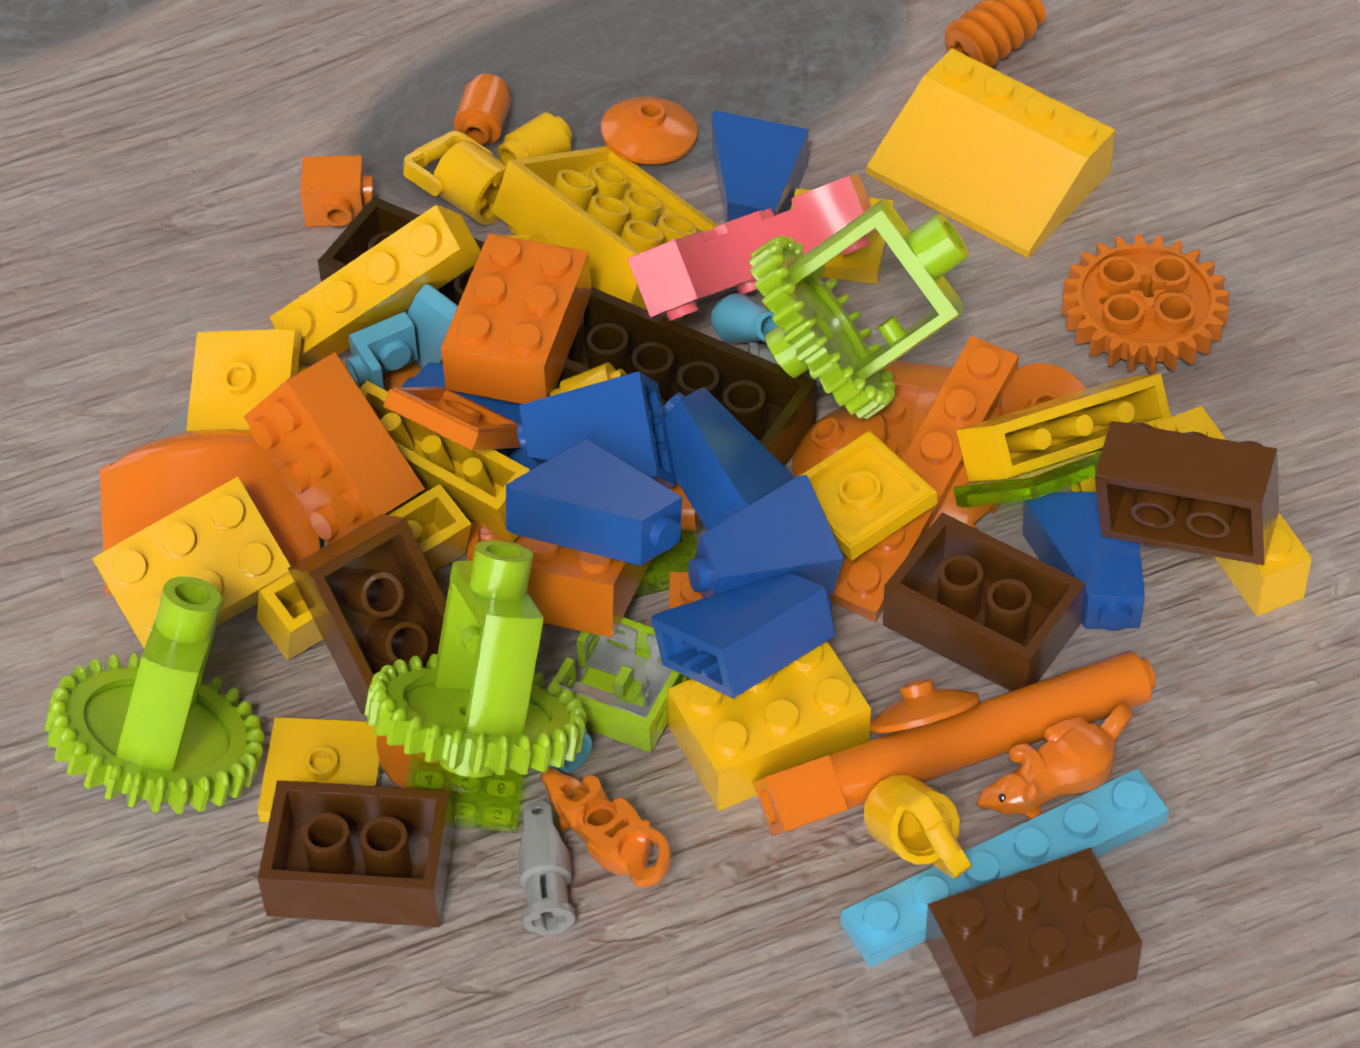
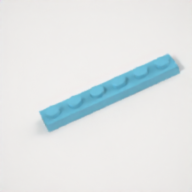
[840,768,1169,968]

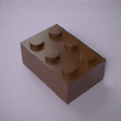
[1095,421,1279,565]
[883,512,1086,691]
[288,514,446,715]
[258,780,455,927]
[925,848,1143,1038]

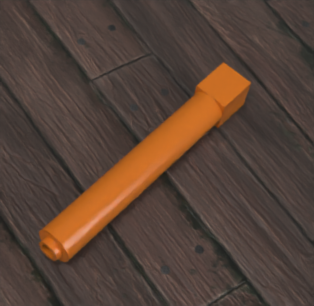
[753,650,1156,836]

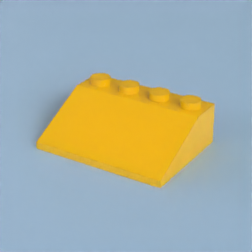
[866,48,1116,259]
[491,146,719,310]

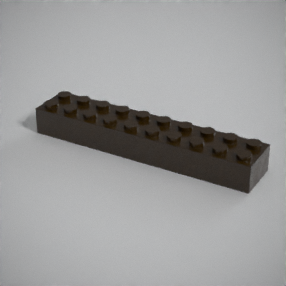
[318,196,817,466]

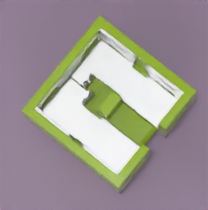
[553,617,691,753]

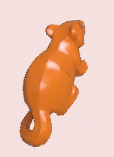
[977,702,1134,820]
[541,768,671,888]

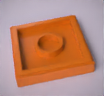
[383,386,521,451]

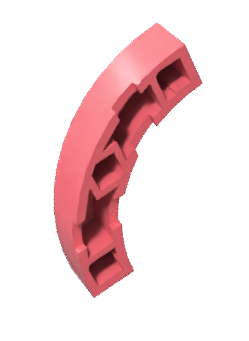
[627,174,877,322]

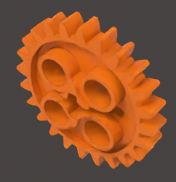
[1061,234,1230,373]

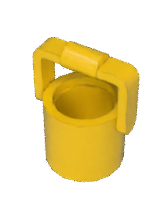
[403,131,507,225]
[864,775,971,880]

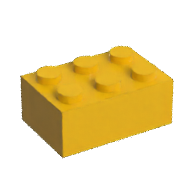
[92,477,290,649]
[667,641,871,811]

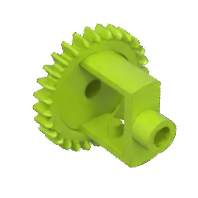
[749,199,970,420]
[365,540,587,777]
[44,576,264,814]

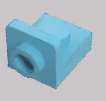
[346,312,418,389]

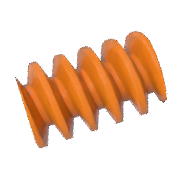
[944,0,1047,68]

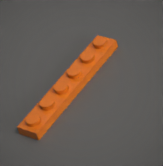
[829,335,1019,622]

